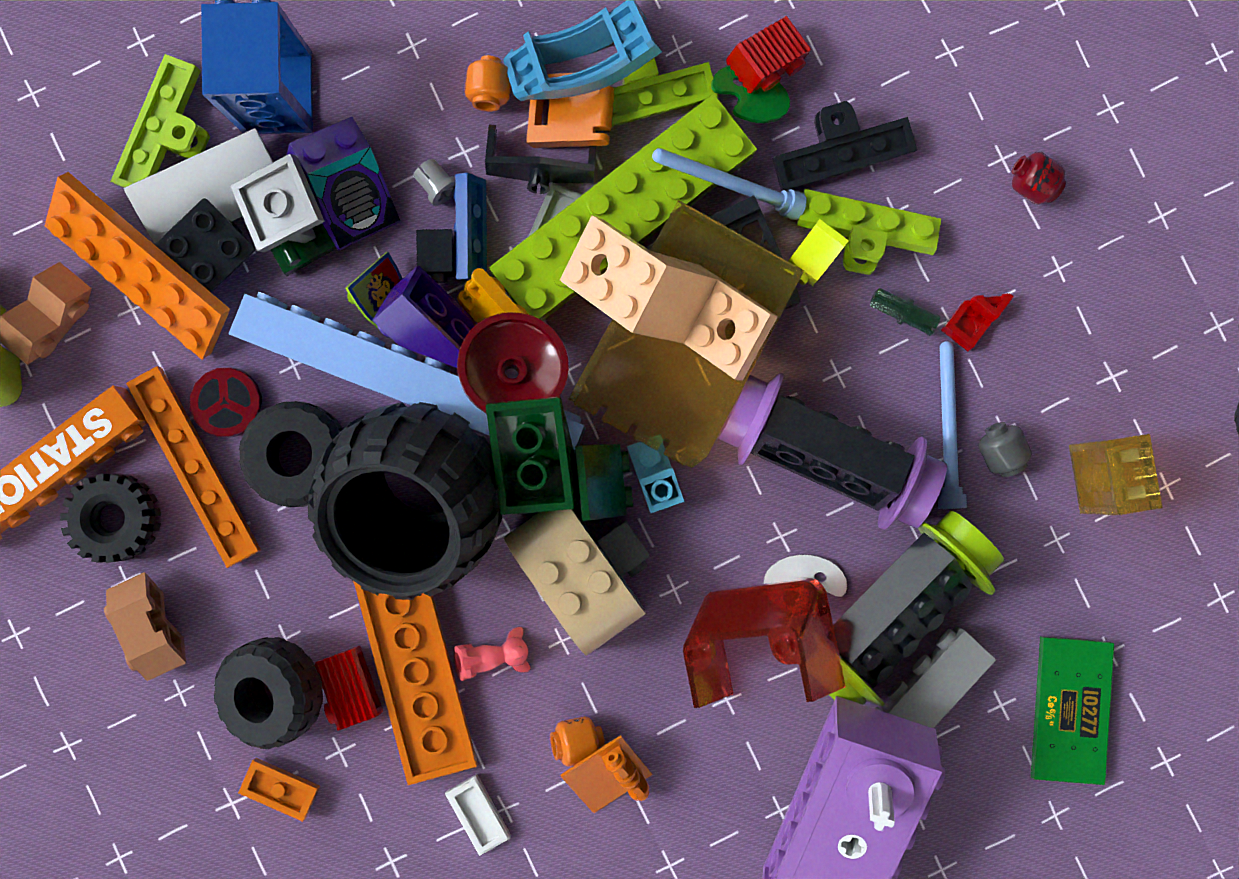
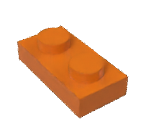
[238,758,320,822]

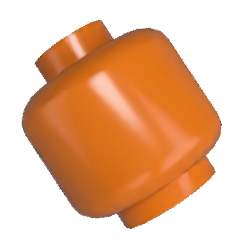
[464,55,511,112]
[550,716,605,767]

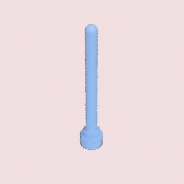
[652,148,806,220]
[938,341,967,509]

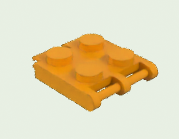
[457,268,529,323]

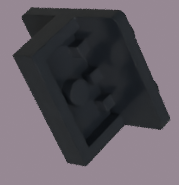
[154,198,255,293]

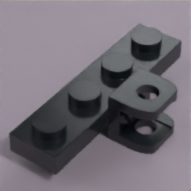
[772,101,917,191]

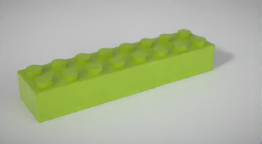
[489,93,757,321]

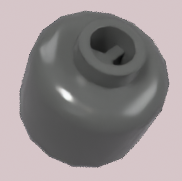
[978,422,1032,477]

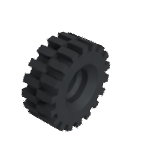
[60,474,161,563]

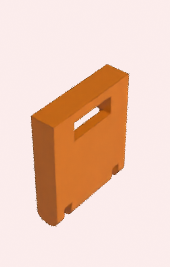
[526,72,615,148]

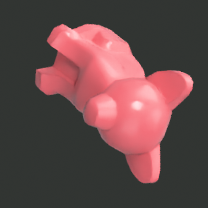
[454,627,530,681]

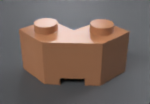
[0,262,92,365]
[104,572,186,681]

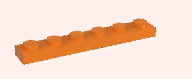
[126,366,261,568]

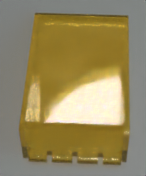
[568,200,804,468]

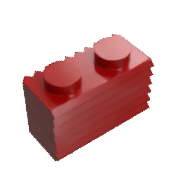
[726,16,812,93]
[315,645,383,731]

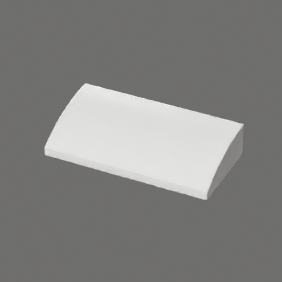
[123,128,273,243]

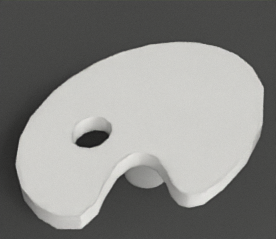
[764,555,847,614]

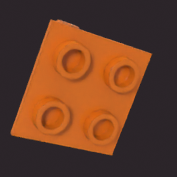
[560,735,652,813]

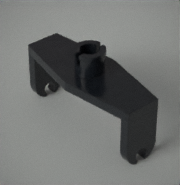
[485,124,596,194]

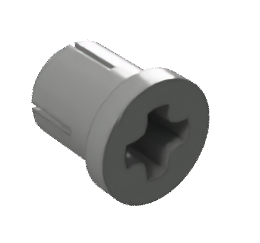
[413,159,455,206]

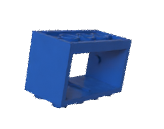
[201,0,313,134]

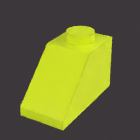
[788,219,849,286]

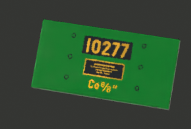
[1031,636,1114,785]

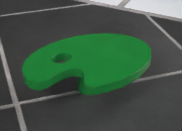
[711,66,790,123]

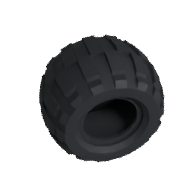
[308,402,502,600]

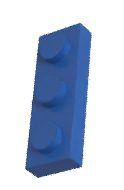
[454,173,487,282]

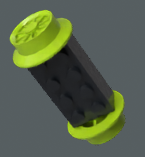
[799,511,1004,707]

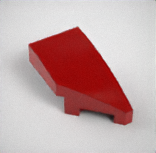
[941,293,1014,352]

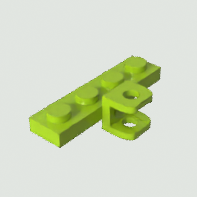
[110,54,210,188]
[595,58,718,131]
[797,189,941,275]

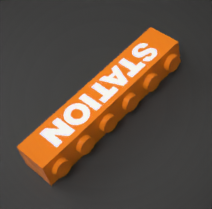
[0,385,147,540]

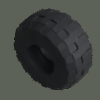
[239,401,343,507]
[214,637,323,749]

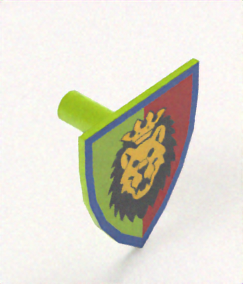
[345,252,403,328]

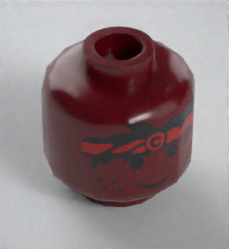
[1011,152,1066,205]

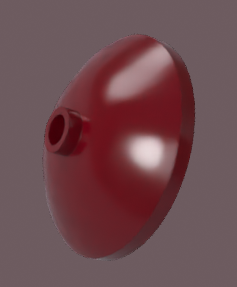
[457,312,569,414]

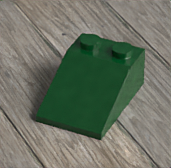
[485,396,580,515]
[575,444,633,521]

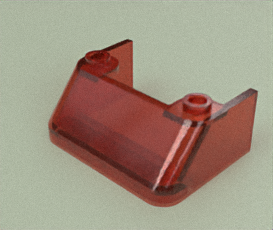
[683,578,846,708]

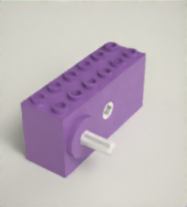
[762,696,945,879]

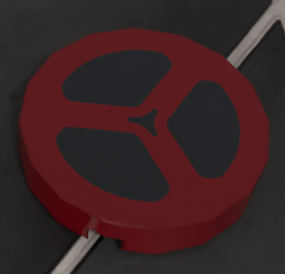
[190,368,262,437]

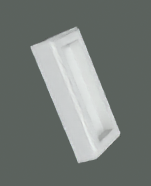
[445,774,511,856]

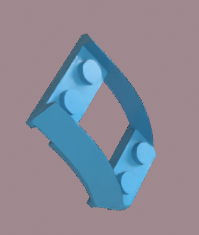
[503,0,662,101]

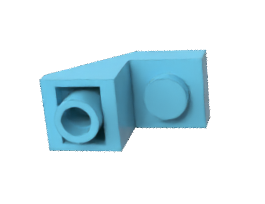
[627,435,684,513]

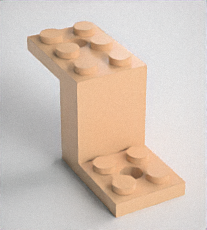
[560,215,778,381]

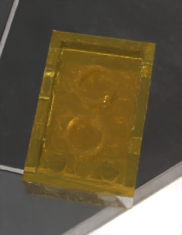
[1069,434,1163,515]

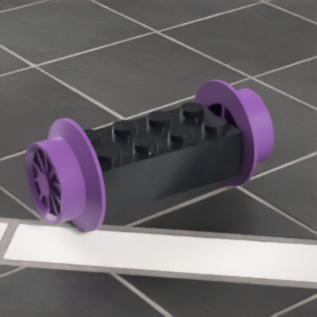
[718,372,947,530]

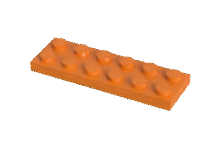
[44,172,230,360]
[353,581,478,785]

